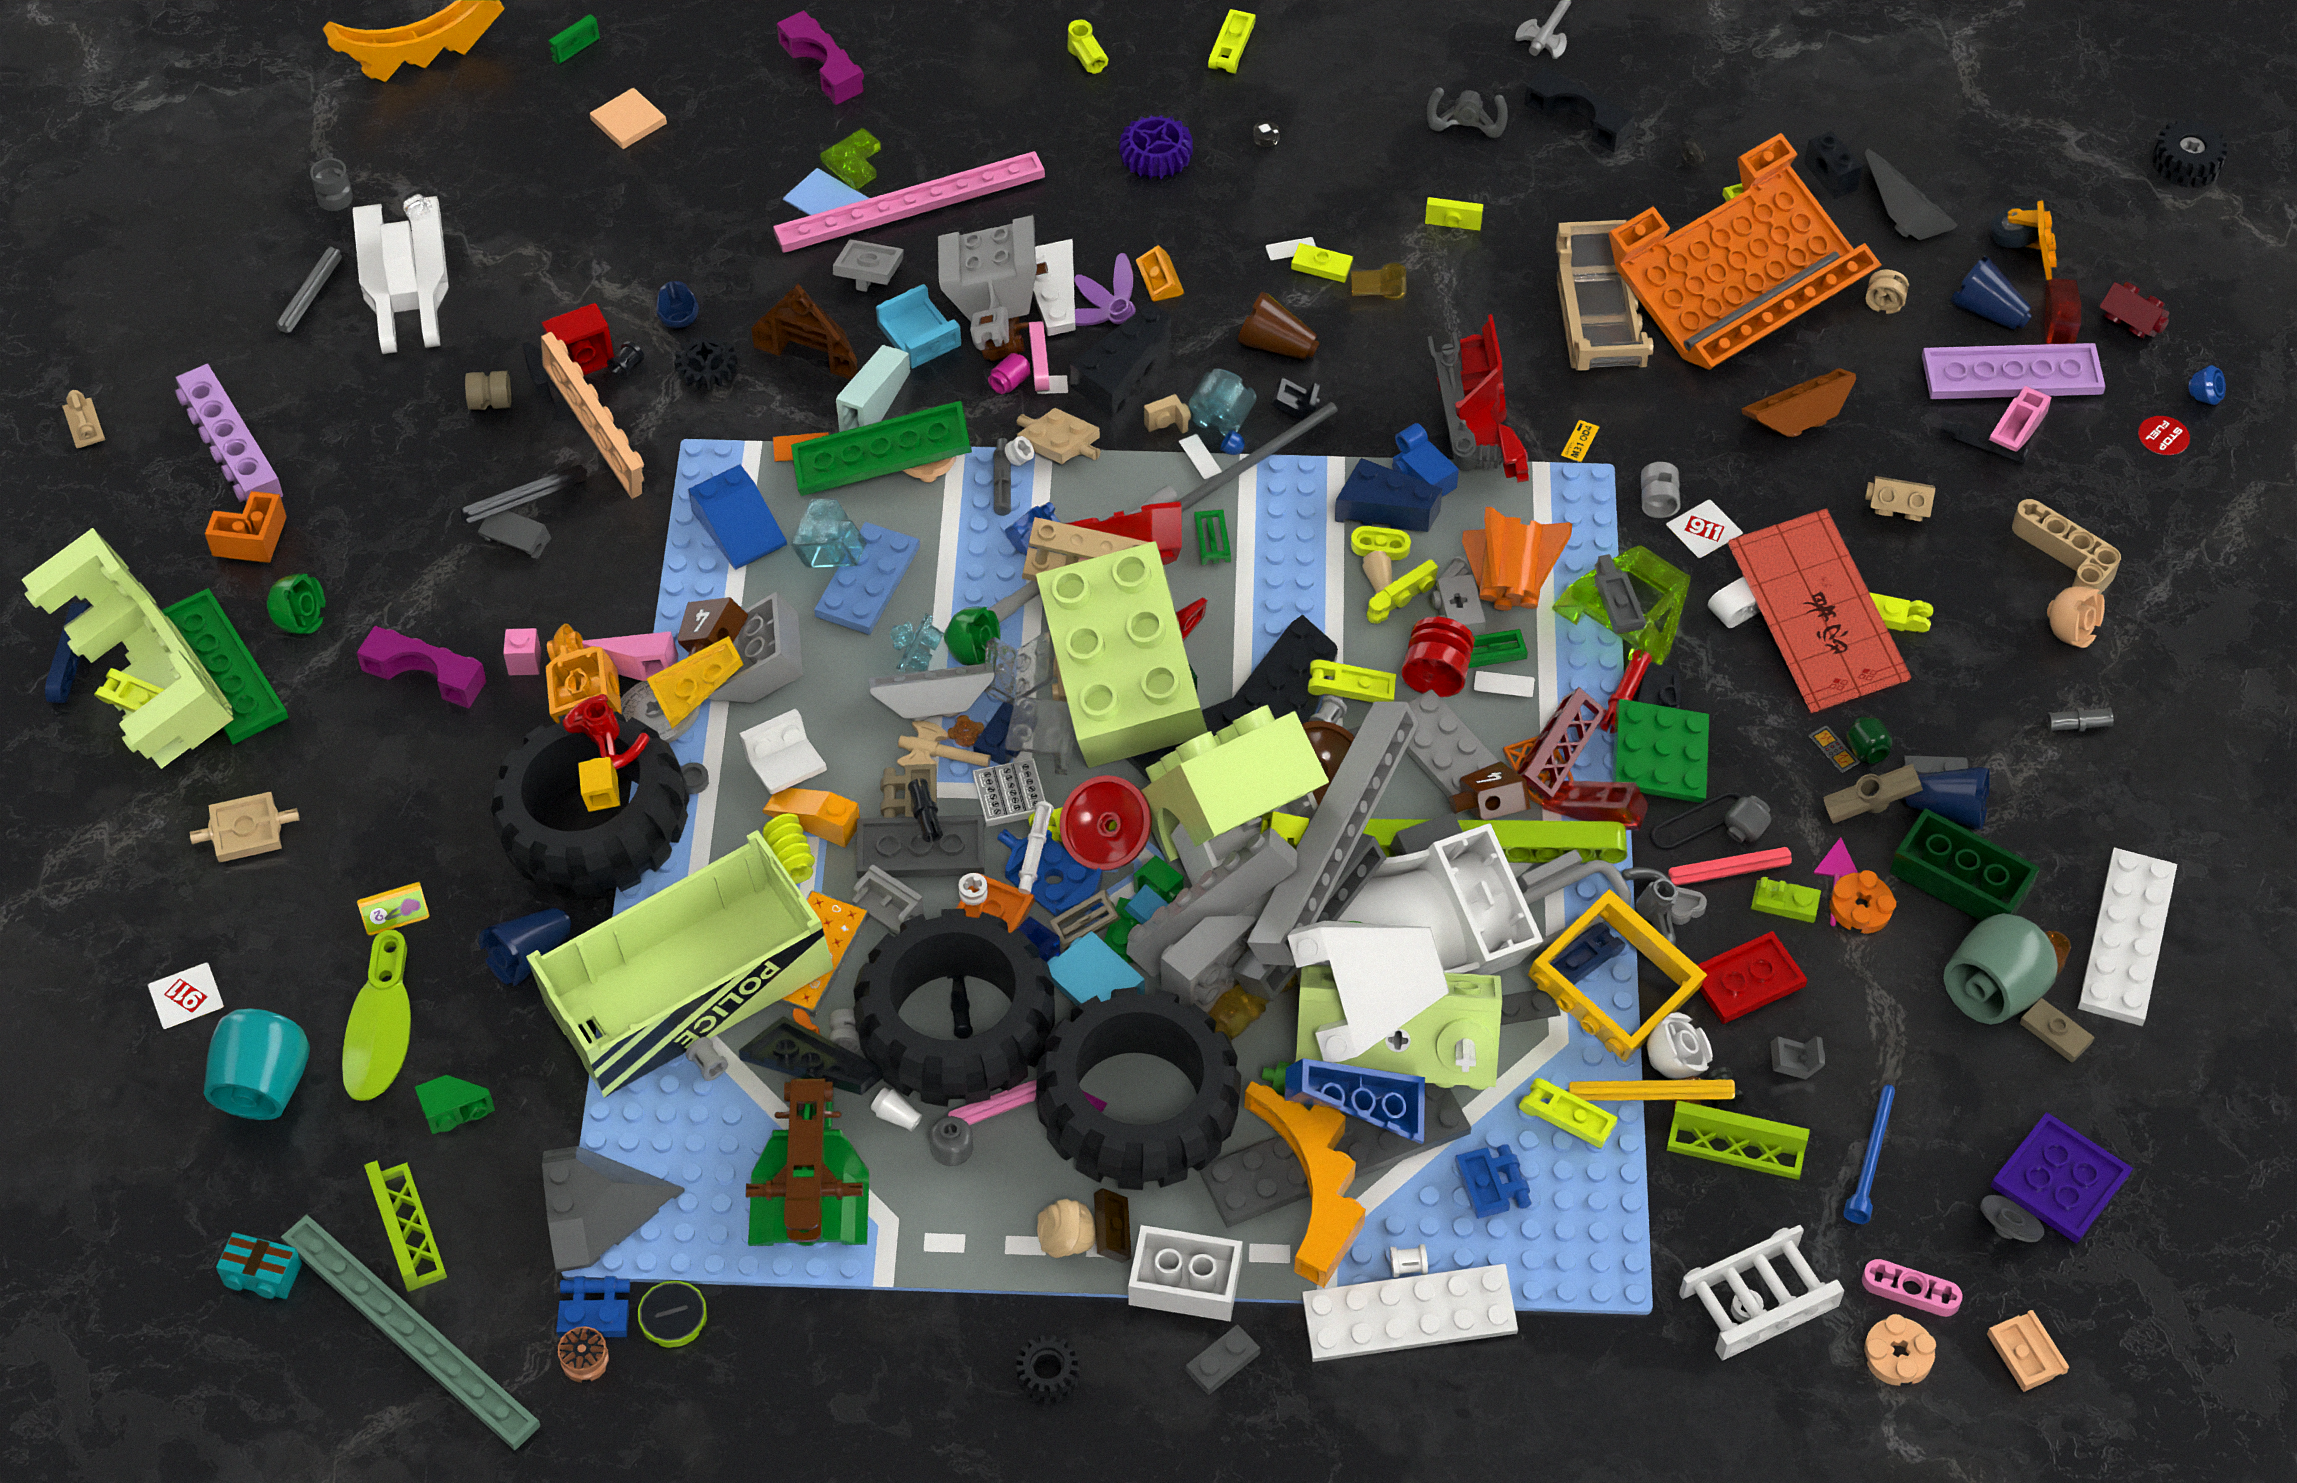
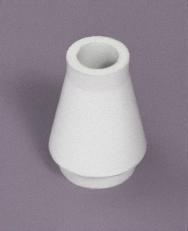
[871,1087,922,1132]

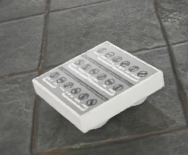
[973,758,1046,827]

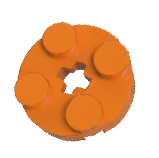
[1829,870,1896,934]

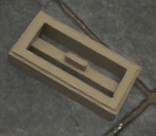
[1049,889,1121,950]

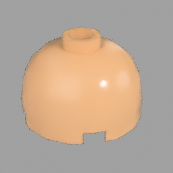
[2047,586,2105,648]

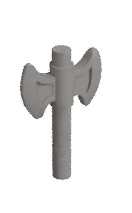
[1515,0,1571,59]

